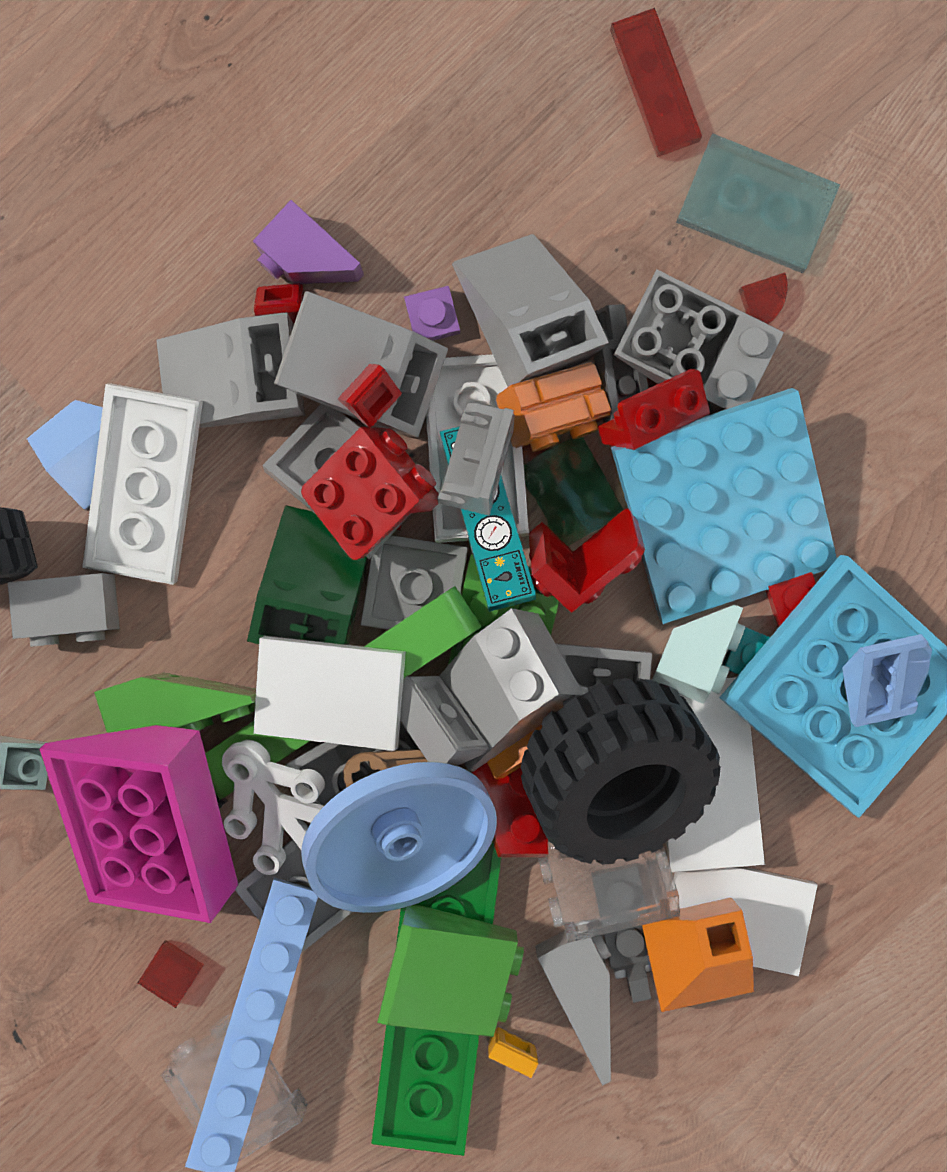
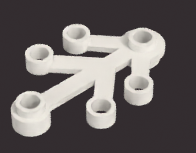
[222,740,325,875]

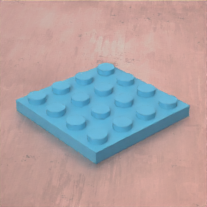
[611,388,837,624]
[719,555,947,818]

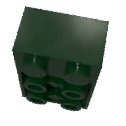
[247,505,368,645]

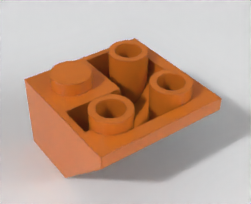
[640,898,754,1012]

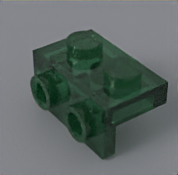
[524,437,624,546]

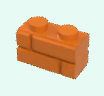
[496,362,611,452]

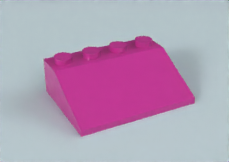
[40,725,238,923]

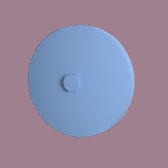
[301,762,497,913]

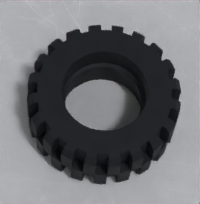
[521,678,721,865]

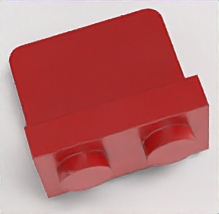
[301,427,439,560]
[529,508,645,613]

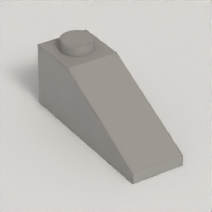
[535,921,611,1086]

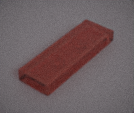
[610,8,702,157]

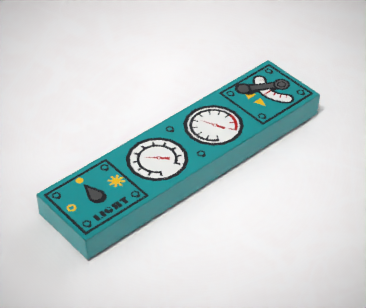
[440,426,536,612]

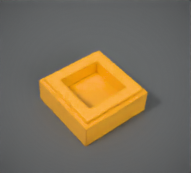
[488,1027,538,1078]

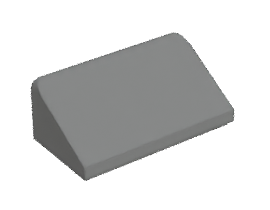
[400,676,489,766]

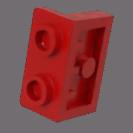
[598,369,710,450]

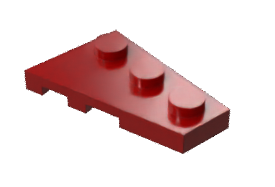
[466,762,549,858]

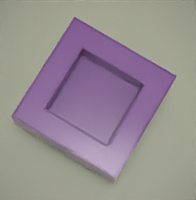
[404,286,460,341]

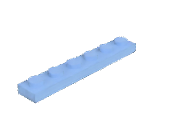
[185,877,318,1172]

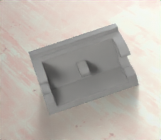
[438,403,514,516]

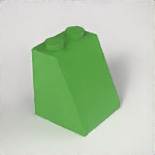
[377,904,524,1037]

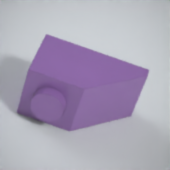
[253,200,364,284]

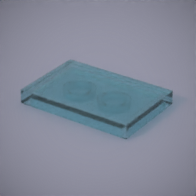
[676,133,840,273]

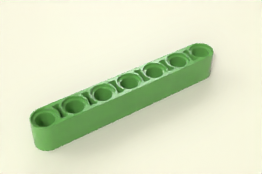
[205,586,482,800]

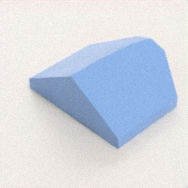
[27,400,103,510]
[842,634,932,727]

